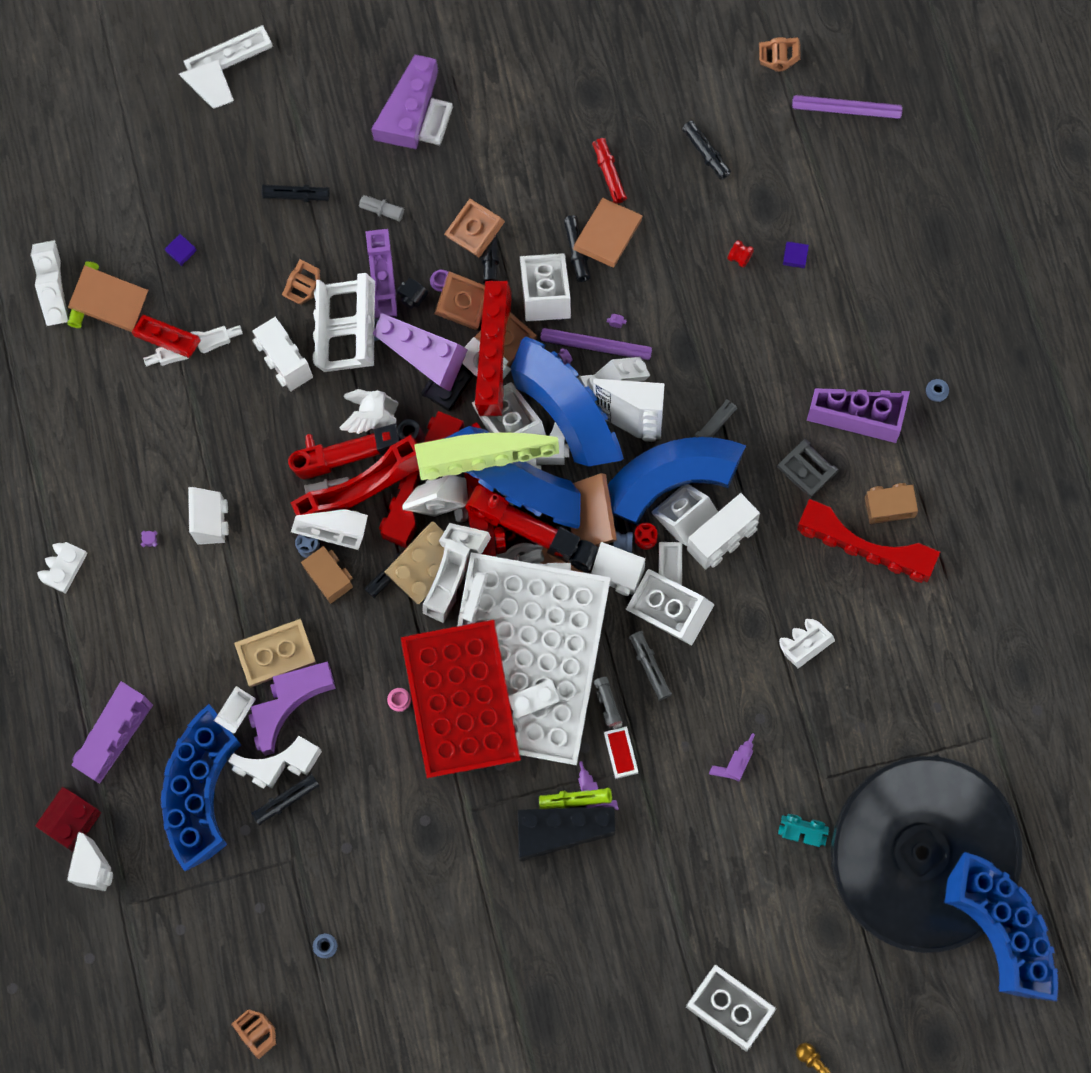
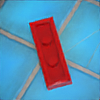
[132,315,201,358]

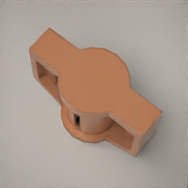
[759,37,800,71]
[282,259,320,305]
[232,1009,276,1059]

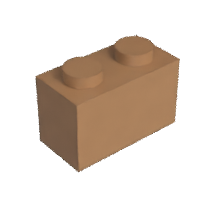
[865,483,918,524]
[301,546,353,604]

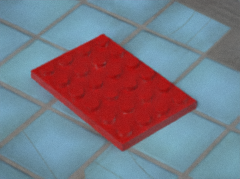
[400,619,521,778]

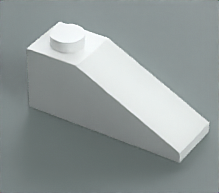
[291,509,368,550]

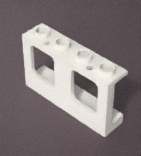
[313,273,375,372]

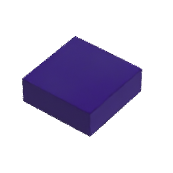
[164,234,197,266]
[783,242,809,268]

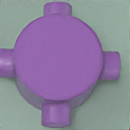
[607,314,626,328]
[558,348,573,365]
[141,531,158,547]

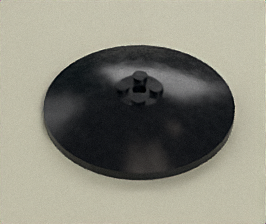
[831,756,1022,953]

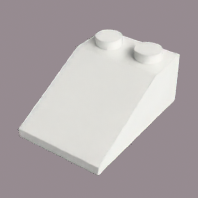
[520,253,571,321]
[472,382,546,436]
[626,569,714,646]

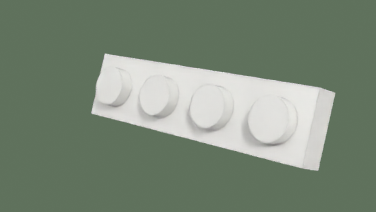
[184,25,273,70]

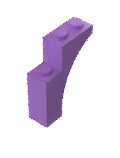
[249,662,336,756]

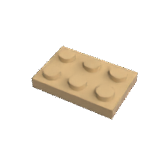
[385,521,444,604]
[234,619,317,688]

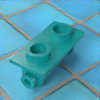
[778,814,829,847]

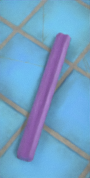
[792,95,902,118]
[541,328,652,360]

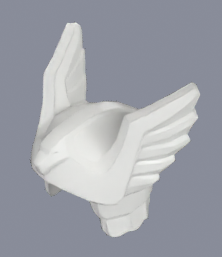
[339,389,398,434]

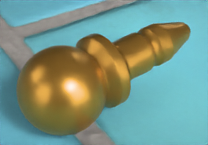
[796,1043,831,1073]

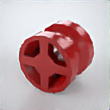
[727,240,754,268]
[634,523,658,550]

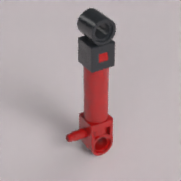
[288,419,425,479]
[465,486,599,572]

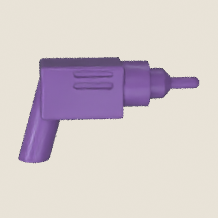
[709,733,755,782]
[578,761,619,810]

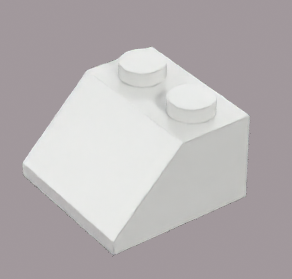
[403,475,468,517]
[652,484,718,546]
[188,487,229,545]
[591,542,645,596]
[67,833,113,891]

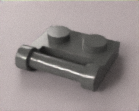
[777,438,839,499]
[594,677,622,730]

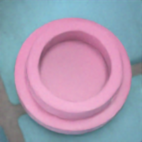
[387,688,411,712]

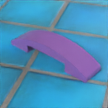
[366,229,397,319]

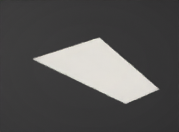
[179,60,234,108]

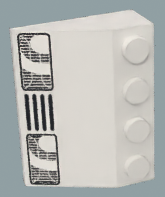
[593,378,664,442]

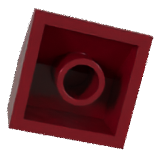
[35,787,102,852]

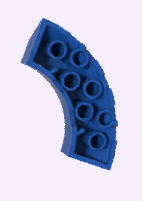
[510,337,624,466]
[444,426,581,529]
[608,437,746,525]
[161,704,242,871]
[945,853,1058,1001]

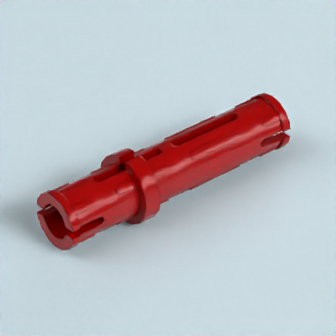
[592,138,627,204]

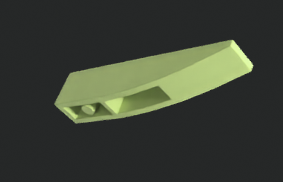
[414,432,559,480]

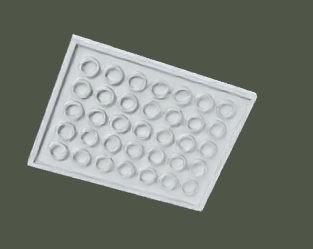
[457,552,611,765]

